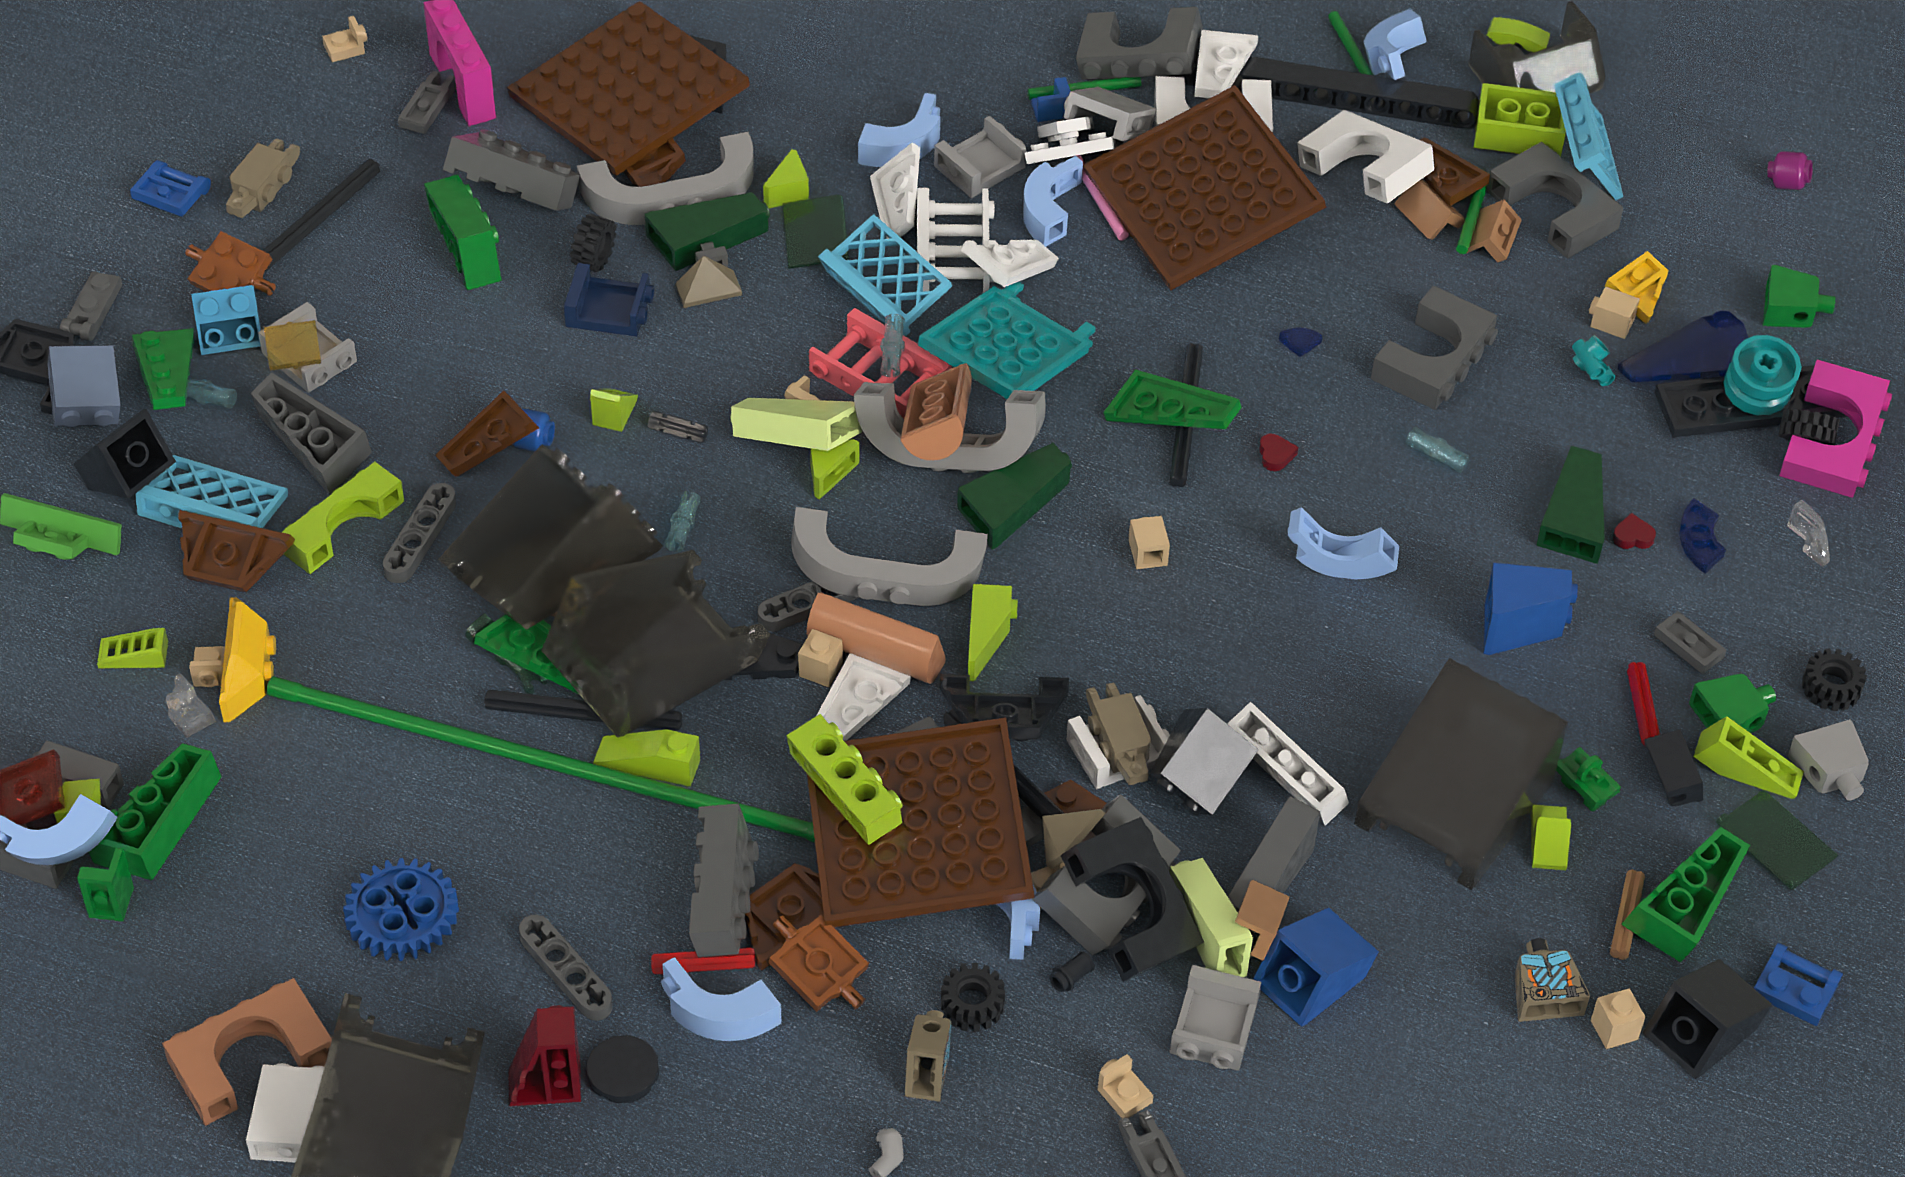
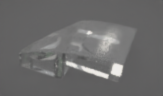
[1787,499,1830,567]
[165,673,216,738]

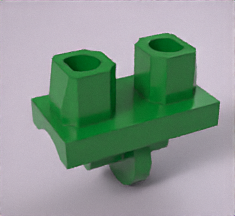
[1553,747,1621,811]

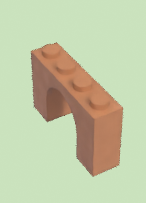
[162,978,337,1126]

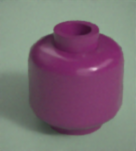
[1767,151,1813,190]

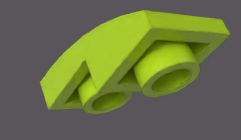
[1486,17,1550,56]

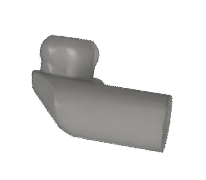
[869,1128,904,1177]

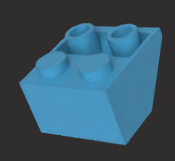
[191,285,261,355]

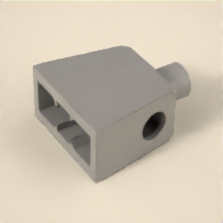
[1788,719,1869,800]

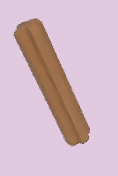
[1610,869,1645,960]

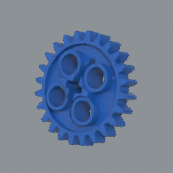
[343,858,459,961]

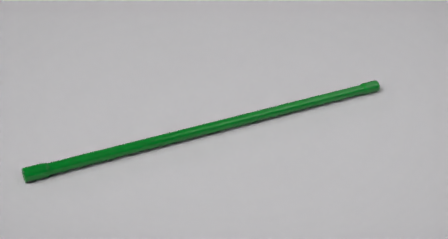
[267,676,815,843]

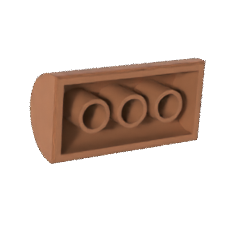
[900,363,972,461]
[807,592,946,684]

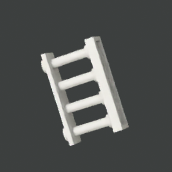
[917,188,995,293]

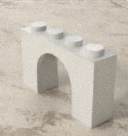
[1154,76,1273,131]
[1297,110,1434,204]

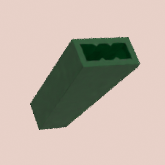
[645,192,770,271]
[957,443,1072,550]
[1536,445,1605,564]

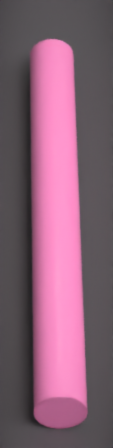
[1073,155,1129,241]

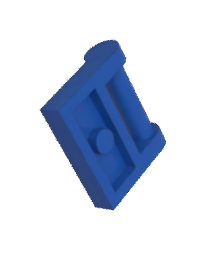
[130,160,211,217]
[1754,943,1843,1026]

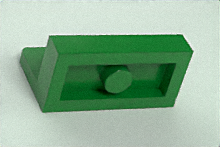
[77,848,134,922]

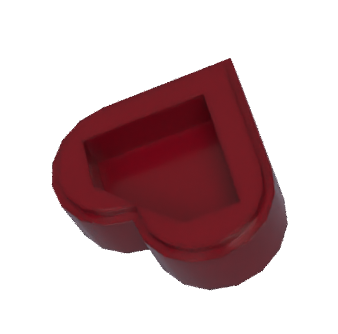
[1259,433,1299,471]
[1613,513,1656,549]

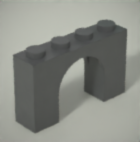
[1076,7,1203,80]
[1486,142,1623,259]
[1371,285,1498,410]
[0,740,124,889]
[1033,794,1181,955]

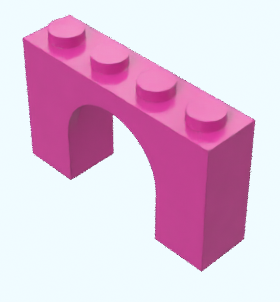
[423,0,496,126]
[1779,360,1892,498]

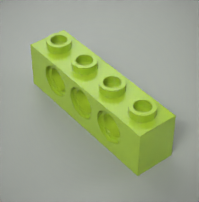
[787,714,903,845]

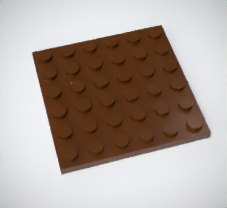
[507,1,750,176]
[1083,85,1326,291]
[807,718,1035,927]

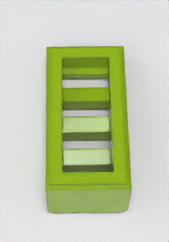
[97,628,168,669]

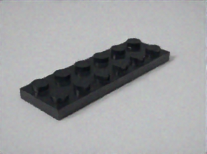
[1654,363,1848,438]

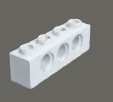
[1227,702,1349,826]

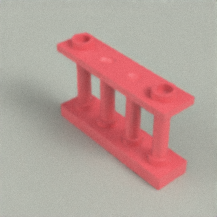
[809,308,952,419]

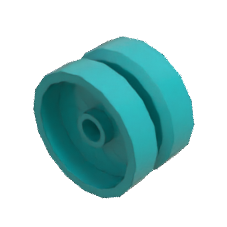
[1724,335,1802,415]

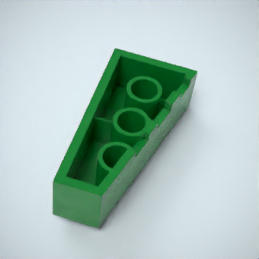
[424,174,502,291]
[89,743,222,881]
[1621,827,1750,963]

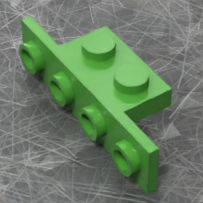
[0,493,122,560]

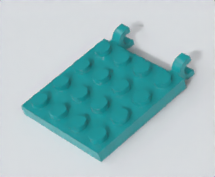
[918,282,1096,399]

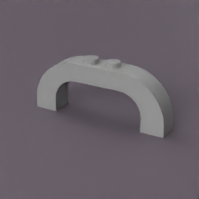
[577,132,754,225]
[854,382,1045,473]
[791,507,988,606]

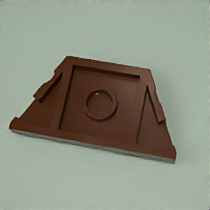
[624,137,686,187]
[178,510,295,592]
[745,863,824,971]

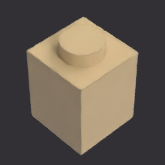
[1589,287,1640,339]
[1129,516,1170,569]
[798,629,843,687]
[1591,988,1645,1049]

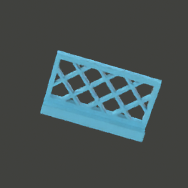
[1554,71,1624,200]
[818,214,952,337]
[135,455,288,528]

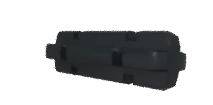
[648,411,708,443]

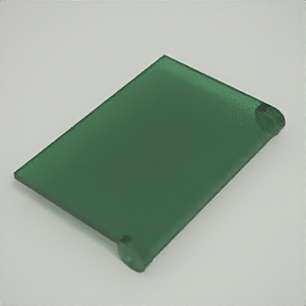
[783,195,849,269]
[1716,790,1838,890]

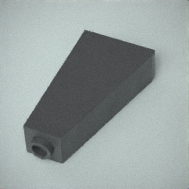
[1228,796,1320,937]

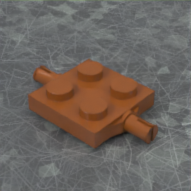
[186,231,276,296]
[768,915,869,1012]

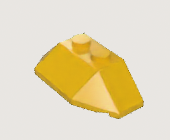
[219,597,276,722]

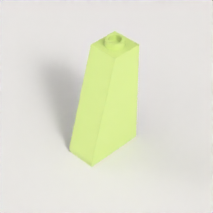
[730,398,862,451]
[1170,858,1253,977]

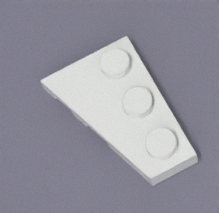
[1194,30,1258,98]
[1037,117,1094,142]
[1025,132,1117,164]
[870,142,920,239]
[961,240,1059,287]
[816,653,911,741]

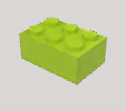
[1473,83,1566,157]

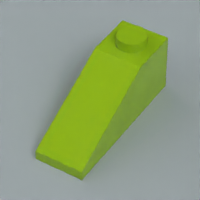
[968,584,1018,681]
[1693,716,1804,799]
[593,729,700,787]

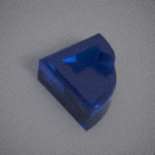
[1279,328,1323,357]

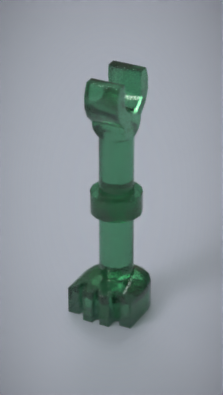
[465,613,547,694]

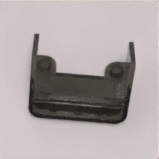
[1468,1,1606,94]

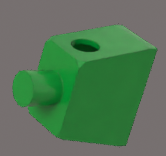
[1763,264,1836,328]
[1689,674,1776,734]

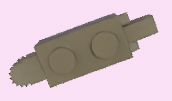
[226,139,300,218]
[1086,682,1151,785]

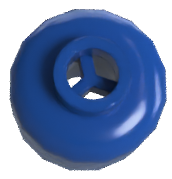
[513,409,555,452]

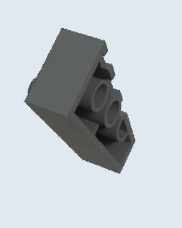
[443,129,580,211]
[251,373,372,495]
[689,803,759,957]

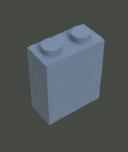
[48,345,120,427]

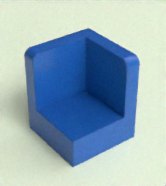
[1031,77,1070,122]

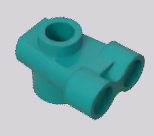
[1572,335,1615,386]

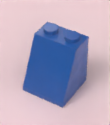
[1483,563,1578,655]
[1253,908,1379,1027]

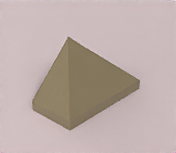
[676,256,742,308]
[1042,809,1105,869]

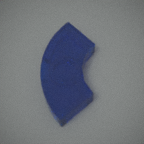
[1679,498,1726,574]

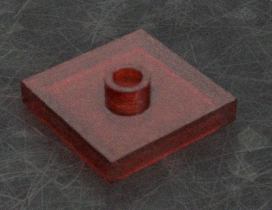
[0,749,65,825]

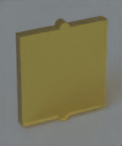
[264,320,321,371]

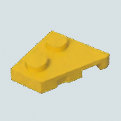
[1605,251,1669,324]

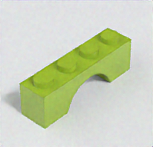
[282,462,404,574]

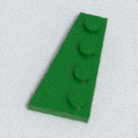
[132,328,194,410]
[1103,369,1242,429]
[474,603,617,701]

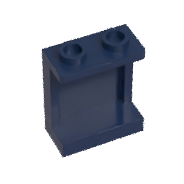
[564,263,654,337]

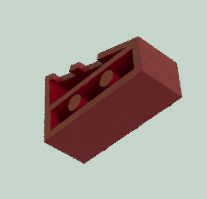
[508,1005,581,1106]

